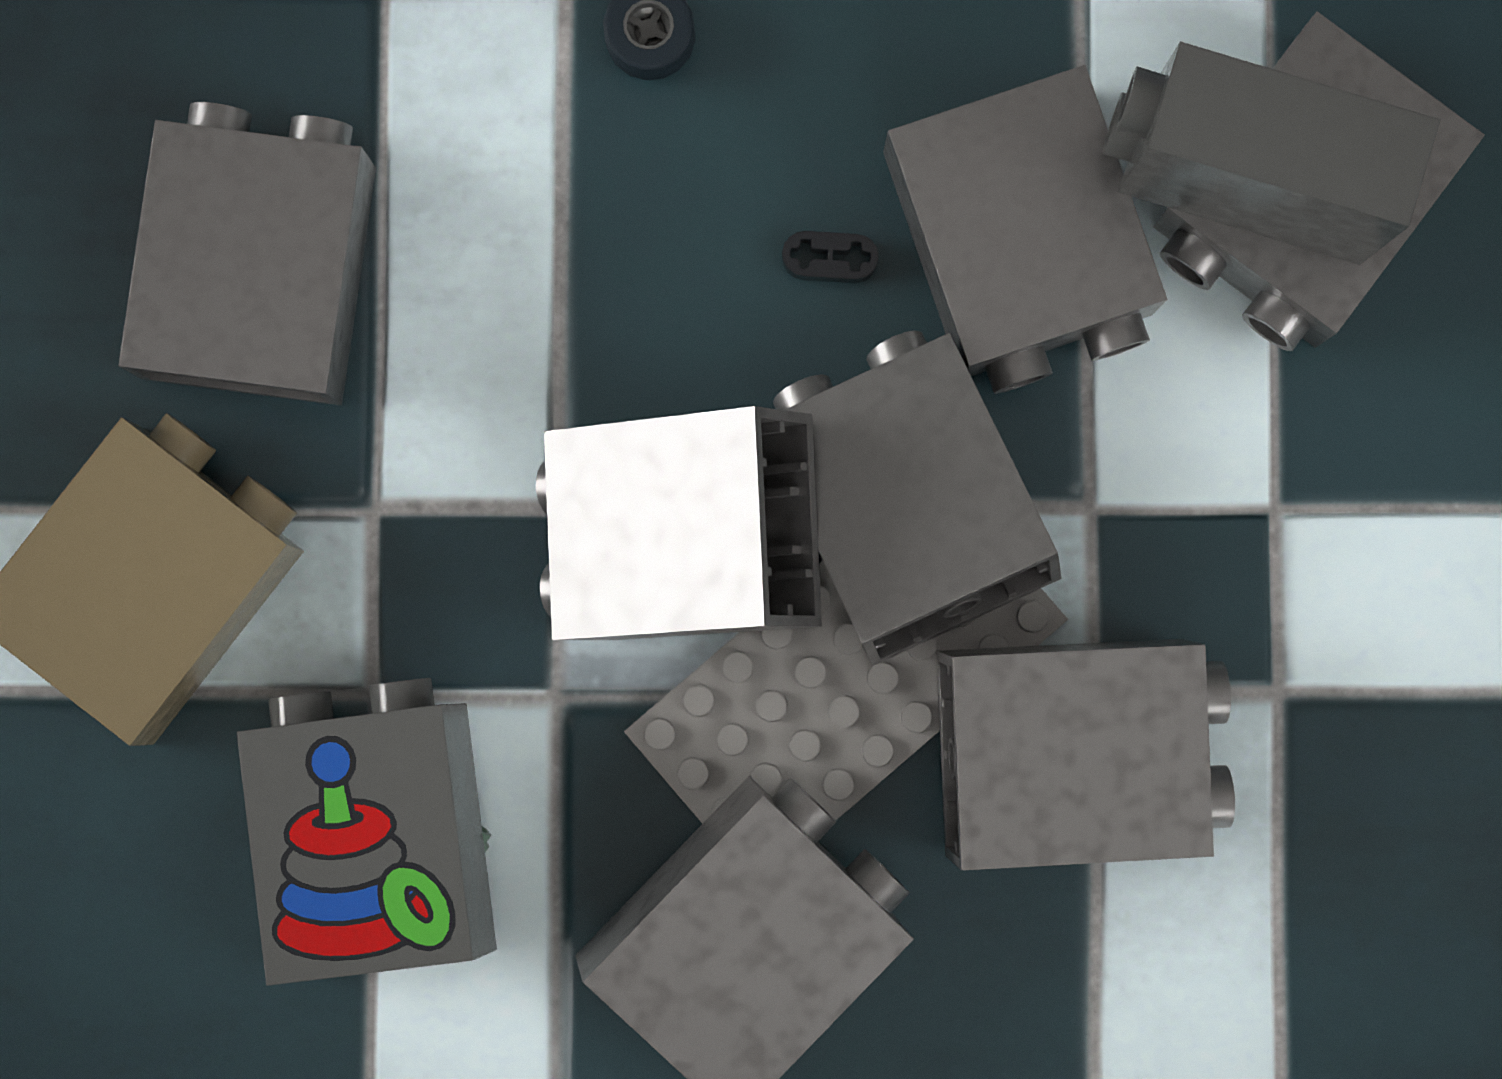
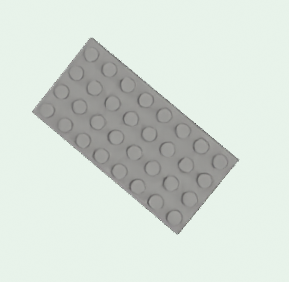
[624,561,1068,824]

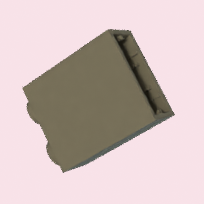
[0,413,304,746]

